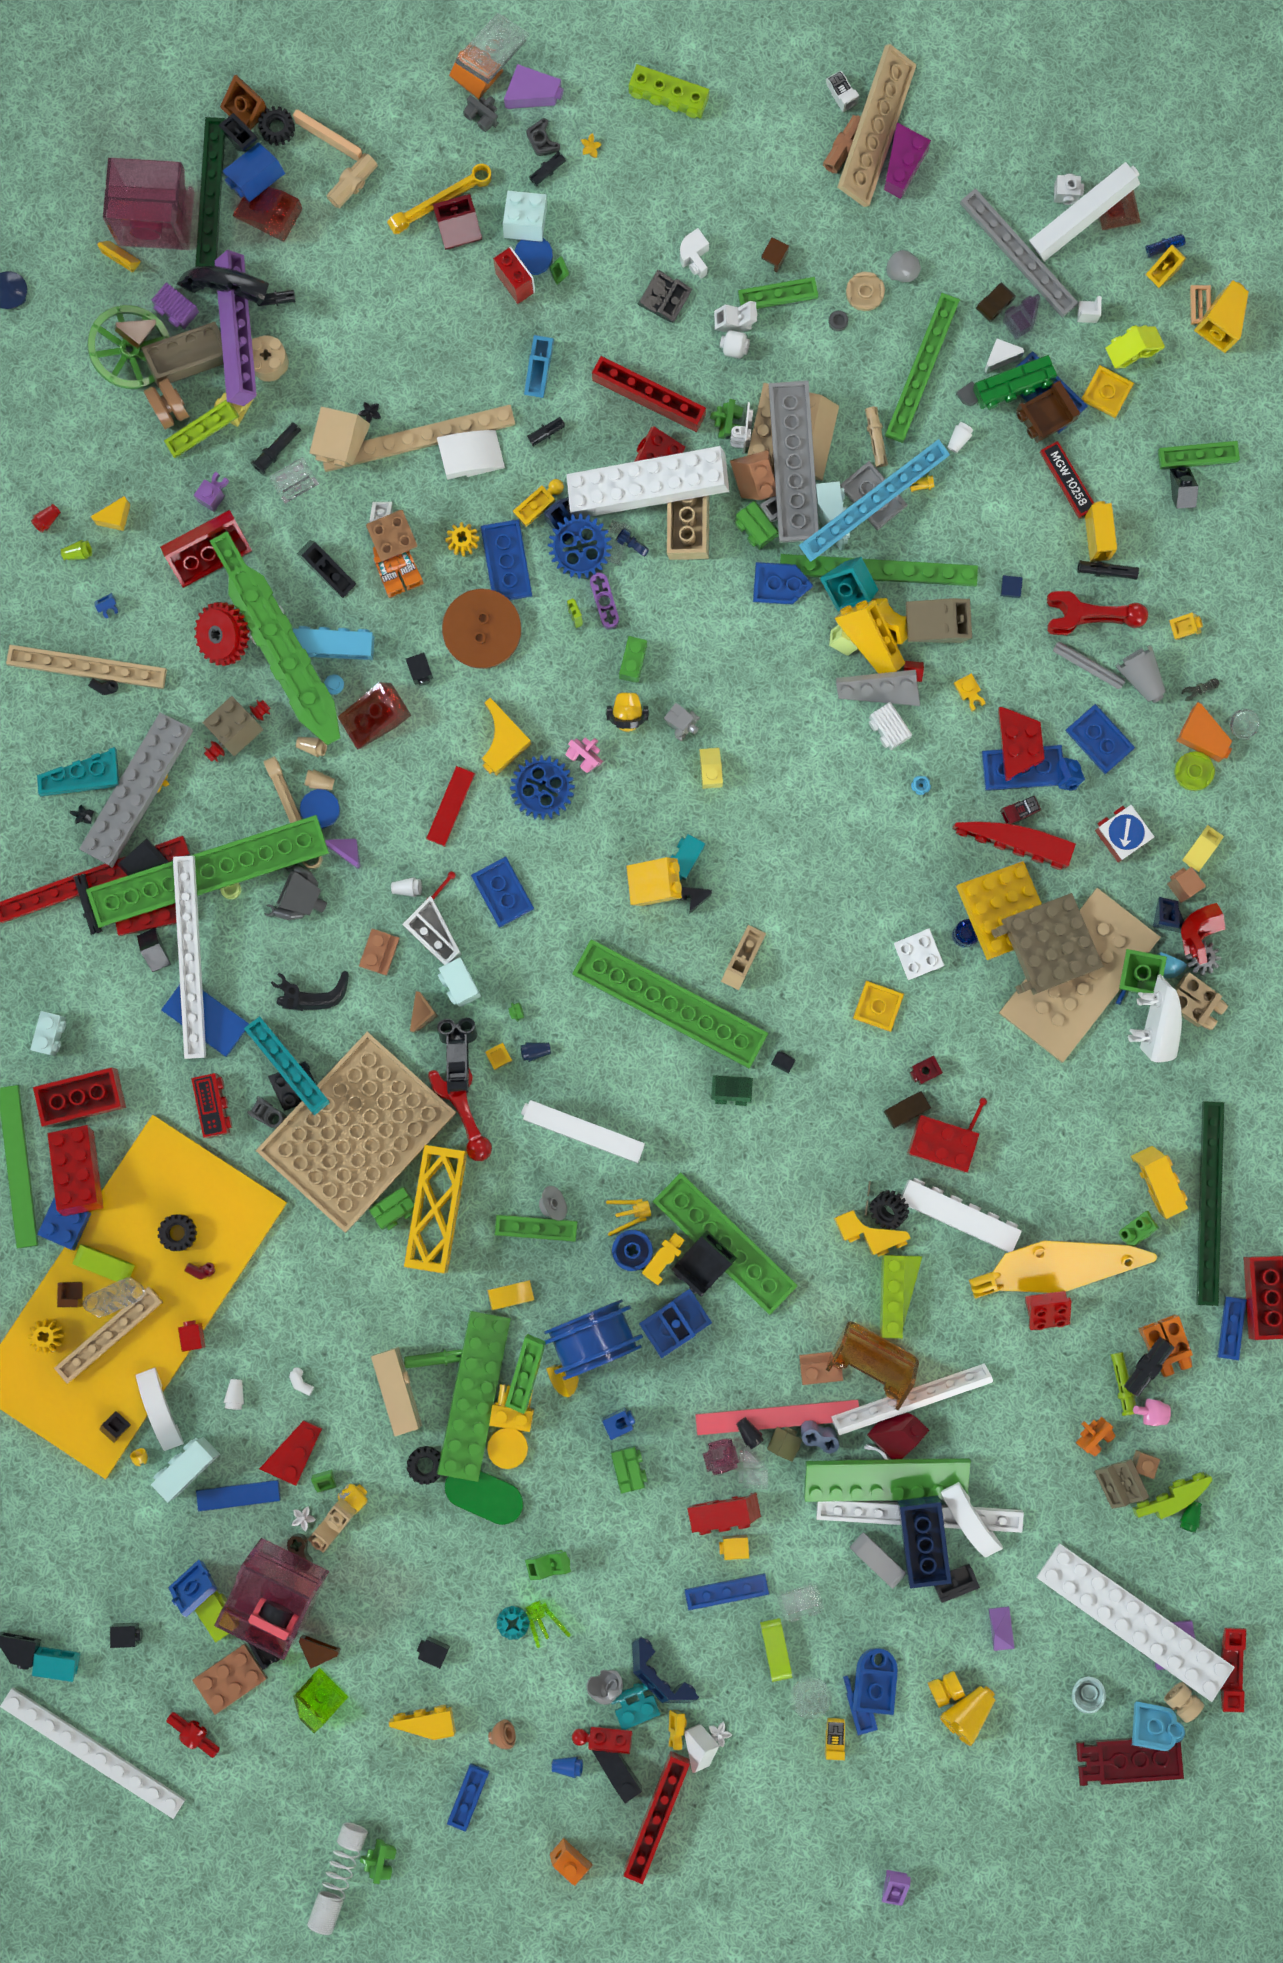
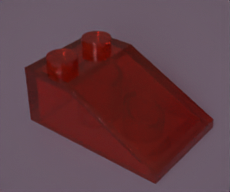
[338,682,411,750]

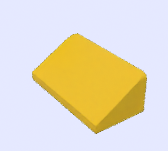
[97,241,141,272]

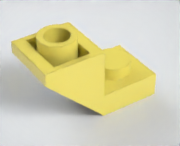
[1182,825,1224,872]

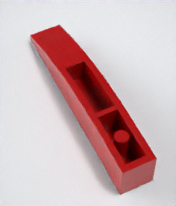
[952,822,1076,870]

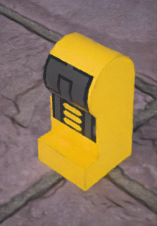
[825,1718,845,1761]

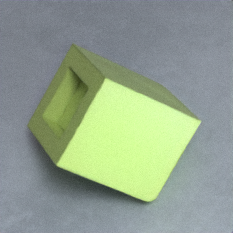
[829,625,858,656]

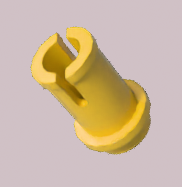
[910,474,934,492]

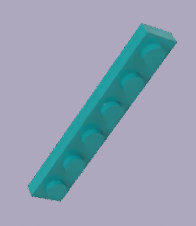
[244,1016,330,1115]

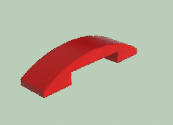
[1221,1628,1246,1712]

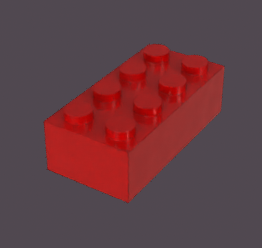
[33,1067,126,1127]
[47,1125,104,1216]
[1243,1255,1283,1340]

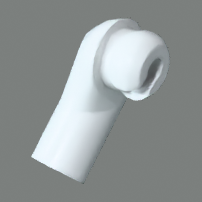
[289,1367,314,1396]

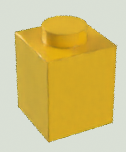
[719,1535,749,1560]

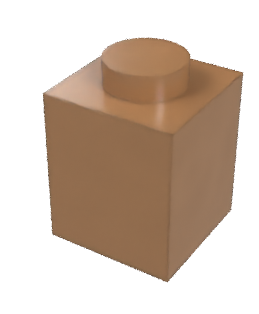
[1133,1450,1160,1479]

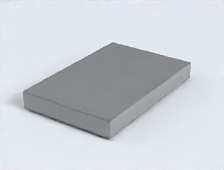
[840,461,908,531]

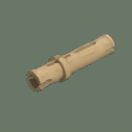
[865,406,888,468]

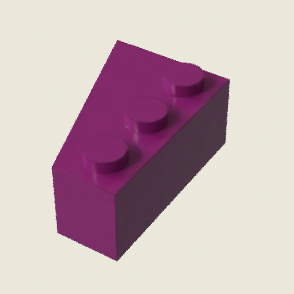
[884,122,931,199]

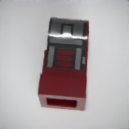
[1000,796,1041,825]

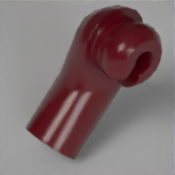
[184,1262,215,1280]

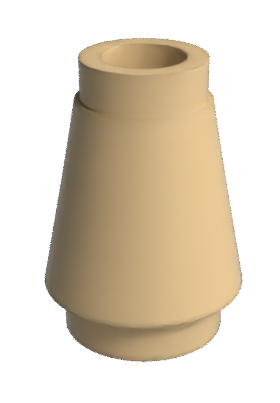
[296,737,327,757]
[304,769,335,790]

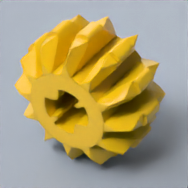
[446,522,479,557]
[28,1319,64,1354]

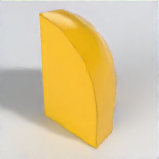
[546,1364,579,1397]

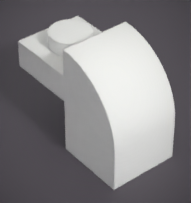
[680,228,709,279]
[714,301,757,332]

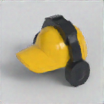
[606,693,649,732]

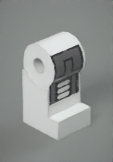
[826,71,859,112]

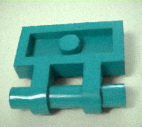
[611,1683,661,1730]

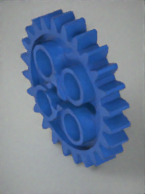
[548,513,612,579]
[510,755,575,821]

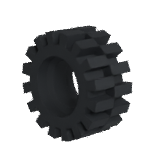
[258,106,295,146]
[869,1190,909,1230]
[158,1214,197,1251]
[406,1446,441,1485]

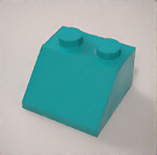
[820,556,879,612]

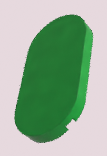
[445,1470,523,1525]

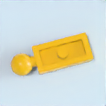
[513,479,564,527]

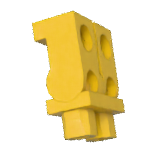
[641,1233,685,1286]

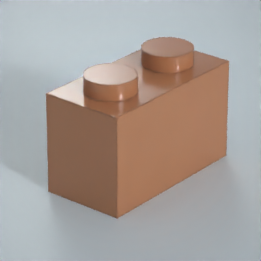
[1167,867,1206,903]

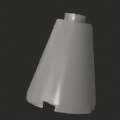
[1115,645,1166,703]

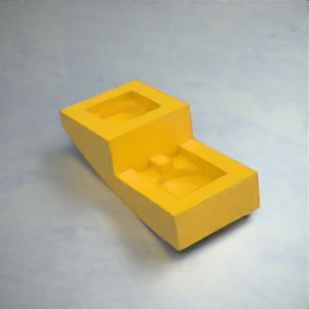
[487,1280,534,1310]

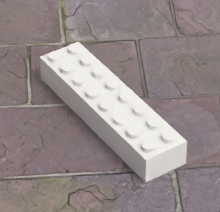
[566,446,729,519]

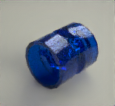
[952,919,978,948]

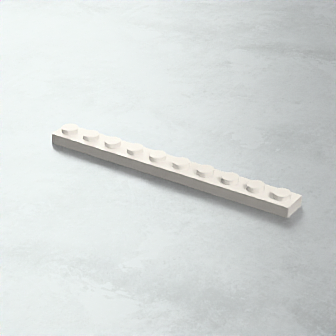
[173,856,206,1059]
[816,1501,1024,1533]
[0,1688,186,1819]

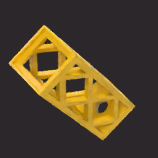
[404,1145,467,1274]

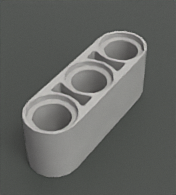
[850,1532,907,1589]

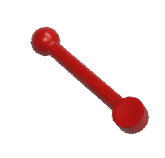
[426,871,456,900]
[967,1098,987,1131]

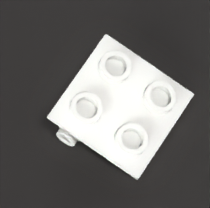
[730,402,753,453]
[894,928,944,980]

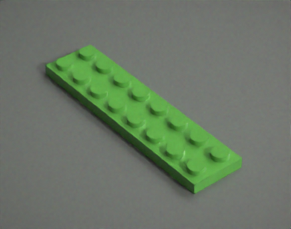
[652,1172,798,1315]
[437,1311,511,1482]

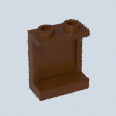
[1016,381,1080,443]

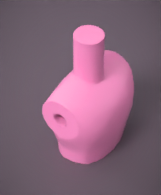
[1133,1399,1171,1426]

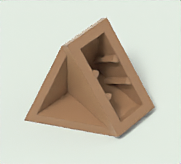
[410,991,438,1033]

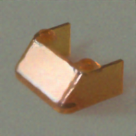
[826,1321,919,1411]

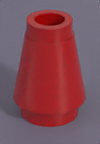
[31,504,61,533]

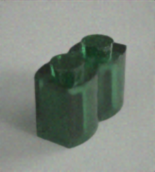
[711,1075,753,1106]

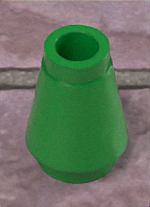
[1179,1501,1202,1533]

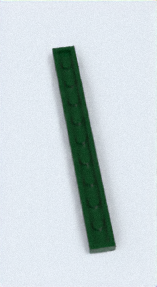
[1196,1101,1225,1306]

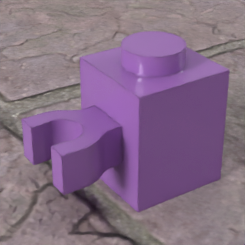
[194,471,229,512]

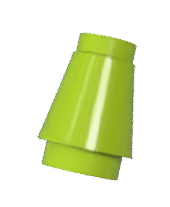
[61,540,92,560]

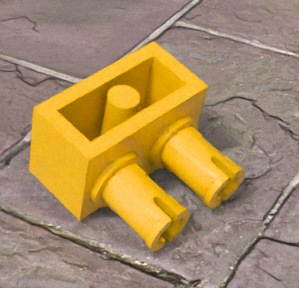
[489,1384,534,1432]

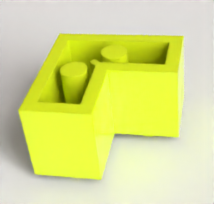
[1105,325,1165,369]

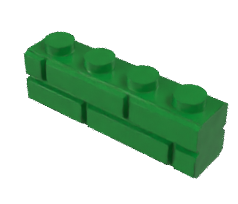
[973,355,1057,410]

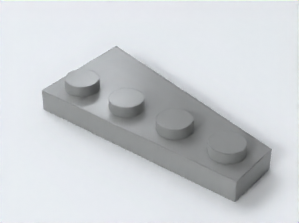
[836,670,920,706]

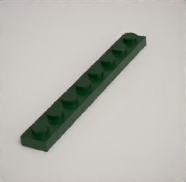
[195,117,225,267]

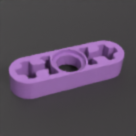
[590,573,619,629]

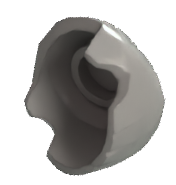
[886,250,921,283]
[587,1670,623,1705]

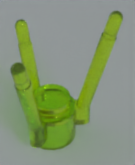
[525,1600,571,1648]

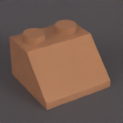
[730,450,776,500]

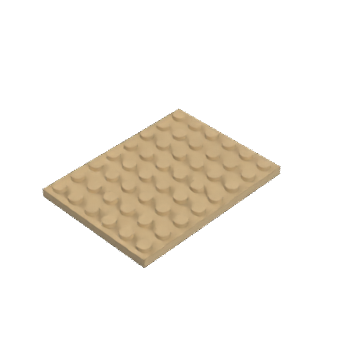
[256,1032,456,1233]

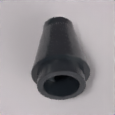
[736,1417,764,1449]

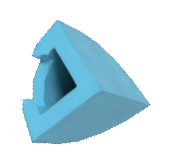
[1157,952,1187,979]

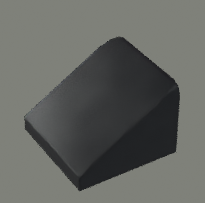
[100,1411,131,1443]

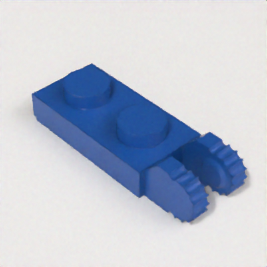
[843,1673,878,1736]

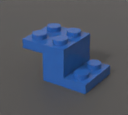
[639,1289,712,1358]

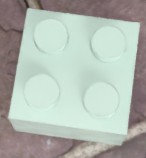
[503,191,547,242]
[438,957,481,1007]

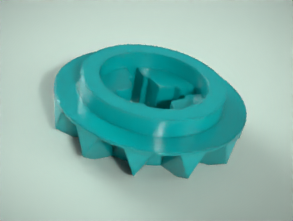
[496,1606,529,1640]

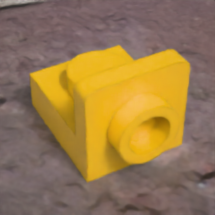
[1169,613,1203,640]

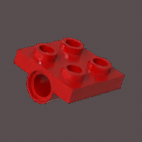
[634,426,685,462]

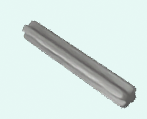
[1053,642,1125,689]

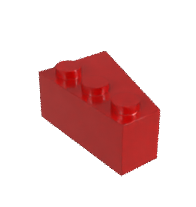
[687,1492,761,1535]

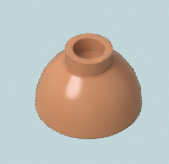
[488,1719,516,1749]

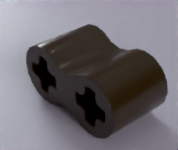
[976,282,1016,322]
[287,1533,313,1575]

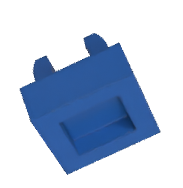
[94,593,118,619]

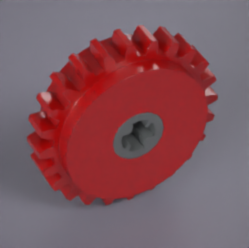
[194,602,250,666]

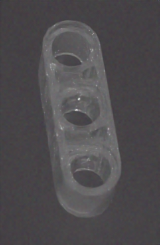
[83,1277,145,1318]

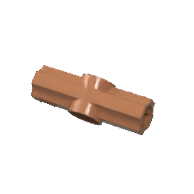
[823,115,861,174]

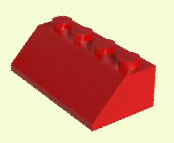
[160,510,252,588]

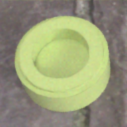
[220,883,241,899]

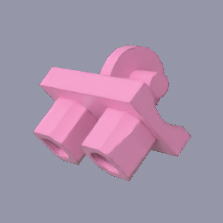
[565,737,603,773]

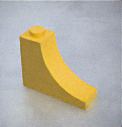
[482,698,531,776]

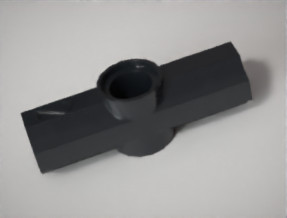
[1123,1336,1175,1397]

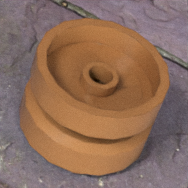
[143,378,189,430]

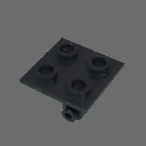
[268,1061,316,1111]

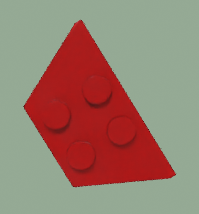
[998,707,1045,781]

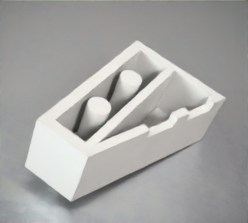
[402,896,461,965]

